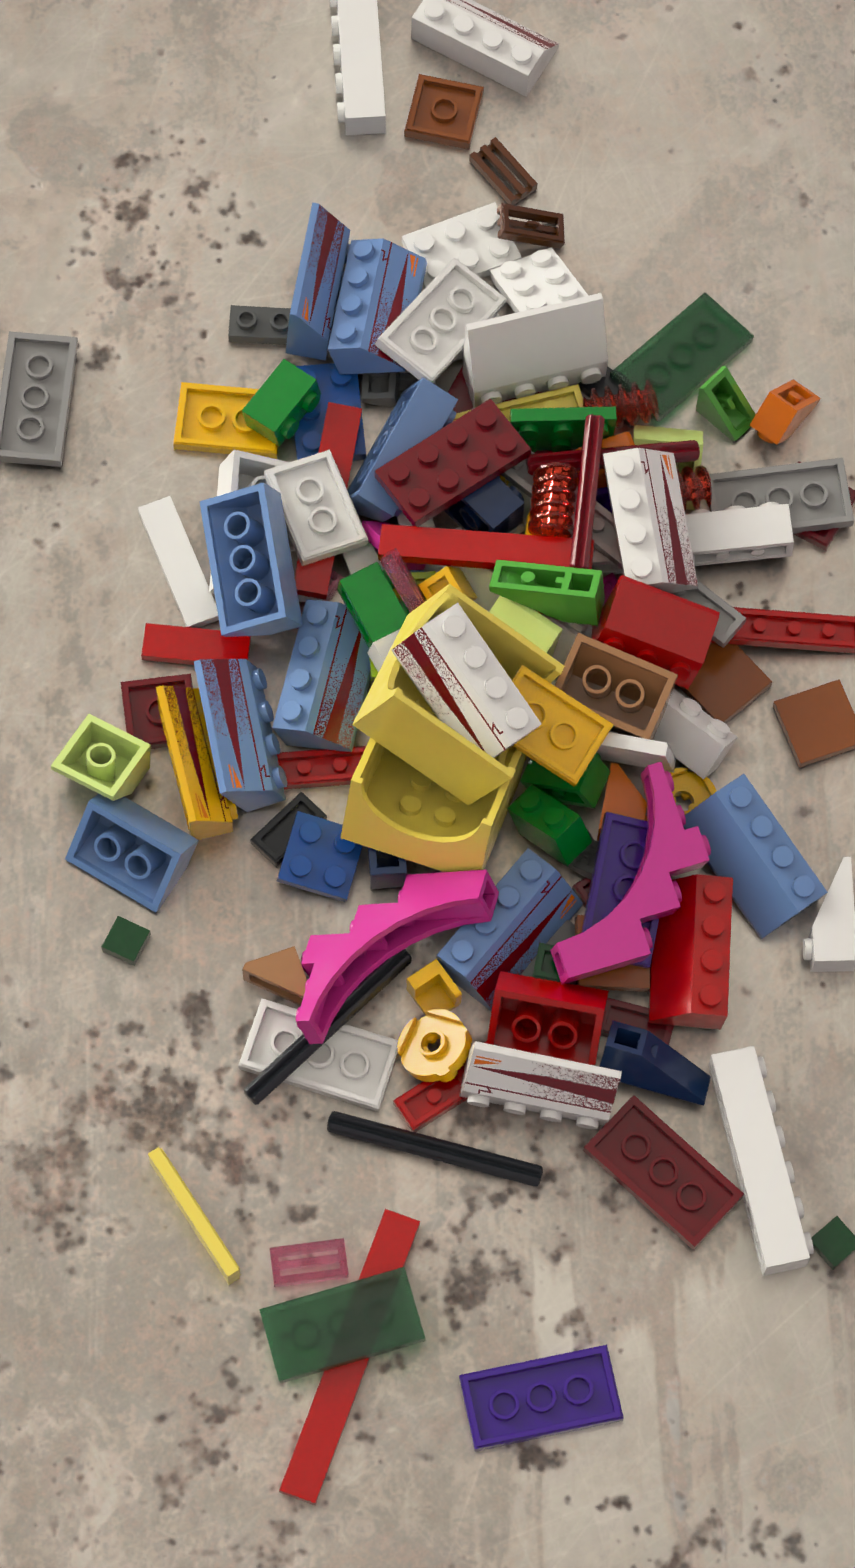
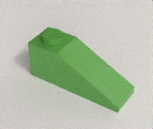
[489,560,605,626]

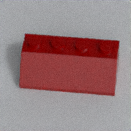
[648,874,733,1030]

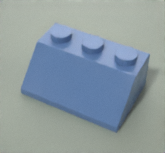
[65,794,199,913]

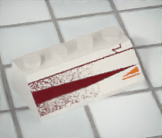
[411,0,559,97]
[603,448,698,593]
[391,603,541,758]
[459,1041,622,1130]

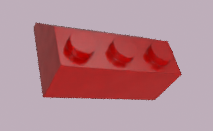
[591,575,720,689]
[487,971,609,1066]

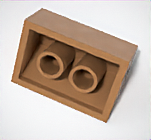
[555,633,678,740]

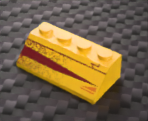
[156,685,238,840]

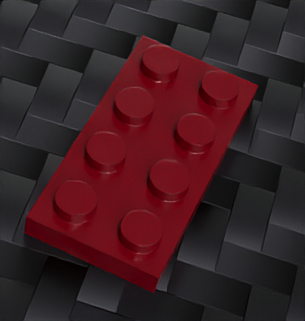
[375,398,531,527]
[583,1095,744,1250]

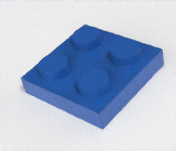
[276,811,363,902]

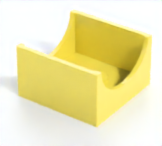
[352,584,565,806]
[340,738,526,872]

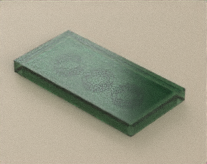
[609,292,754,422]
[259,1267,426,1384]

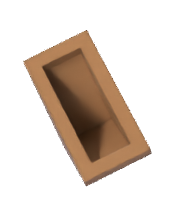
[242,946,307,1006]

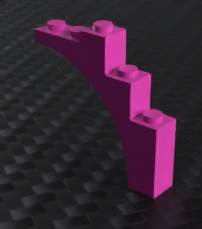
[550,762,711,985]
[296,870,499,1044]

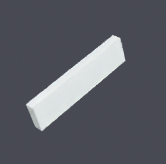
[138,496,219,628]

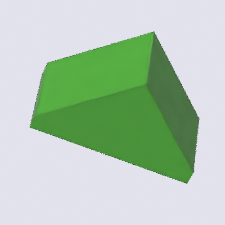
[696,366,756,441]

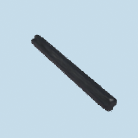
[244,949,412,1105]
[327,1111,543,1187]

